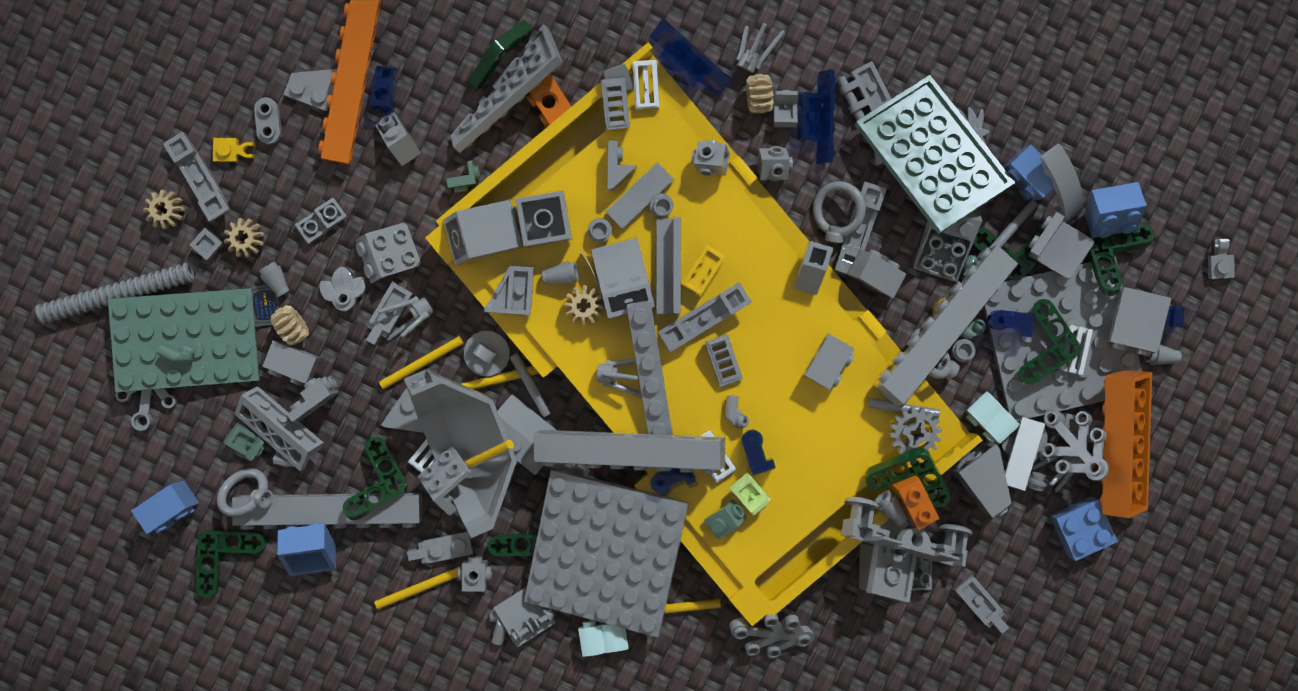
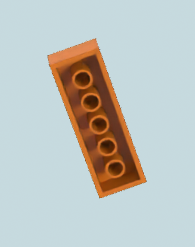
[1100,370,1152,518]

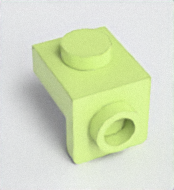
[730,472,771,515]

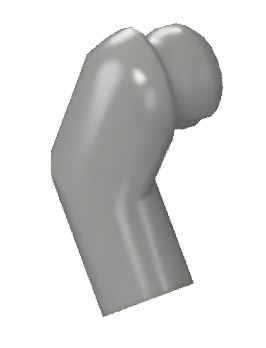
[725,395,749,429]
[489,609,506,645]

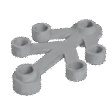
[115,388,178,431]
[1041,410,1109,481]
[730,614,815,658]

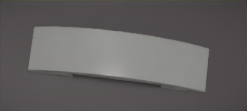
[163,131,230,222]
[1040,144,1083,224]
[834,182,887,274]
[658,282,752,352]

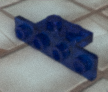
[650,19,732,97]
[797,69,836,164]

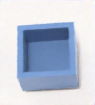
[1003,144,1054,201]
[1084,182,1147,238]
[131,480,199,534]
[1049,497,1118,561]
[277,523,336,576]

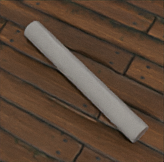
[989,200,1038,249]
[510,353,551,417]
[868,398,940,419]

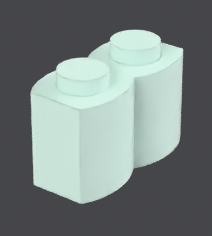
[965,391,1020,444]
[578,620,629,657]

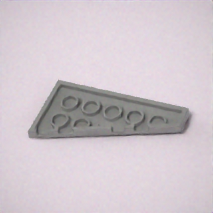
[450,24,563,153]

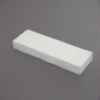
[1005,417,1045,491]

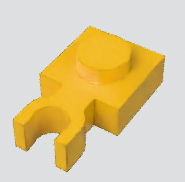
[213,138,255,162]

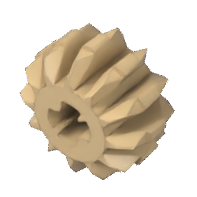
[746,74,774,114]
[143,190,185,230]
[224,218,265,258]
[564,285,605,326]
[271,305,309,345]

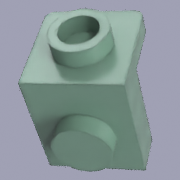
[447,161,481,193]
[224,423,264,461]
[704,499,746,539]

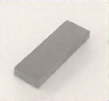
[606,162,674,229]

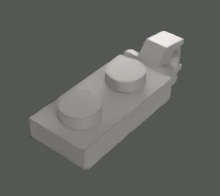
[366,282,413,345]
[407,531,474,563]
[954,574,1009,634]

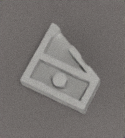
[283,69,337,112]
[484,266,534,315]
[381,388,424,433]

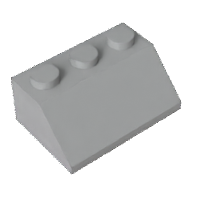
[497,394,556,475]

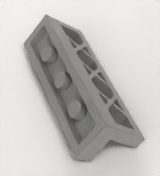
[656,217,681,314]
[235,386,323,471]

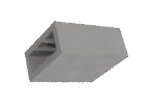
[1107,287,1171,357]

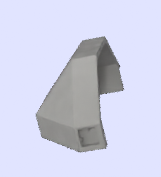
[404,370,517,538]

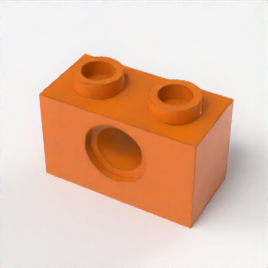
[526,74,571,127]
[891,475,939,530]

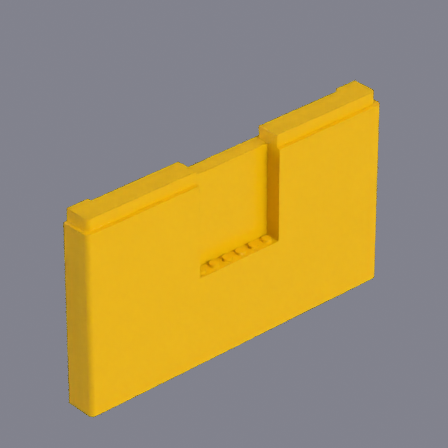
[425,42,983,626]

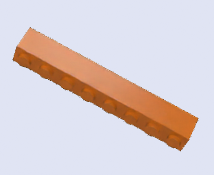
[318,0,382,166]

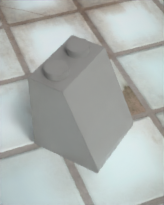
[443,200,523,266]
[950,441,1012,518]

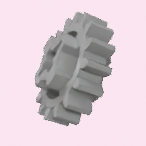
[889,406,942,459]

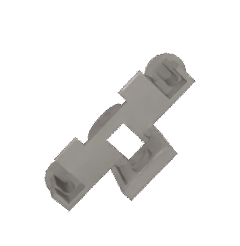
[841,497,973,603]

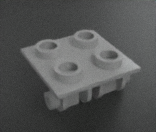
[493,587,556,647]

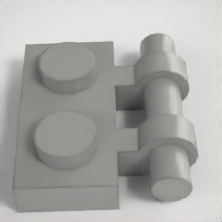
[837,61,891,121]

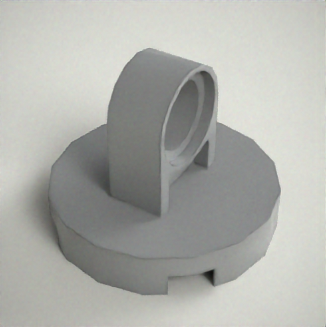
[464,331,510,376]

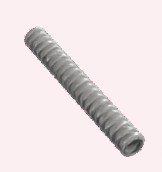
[35,263,194,325]

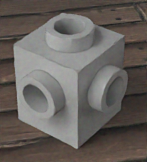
[692,140,730,177]
[757,146,793,182]
[458,556,492,592]

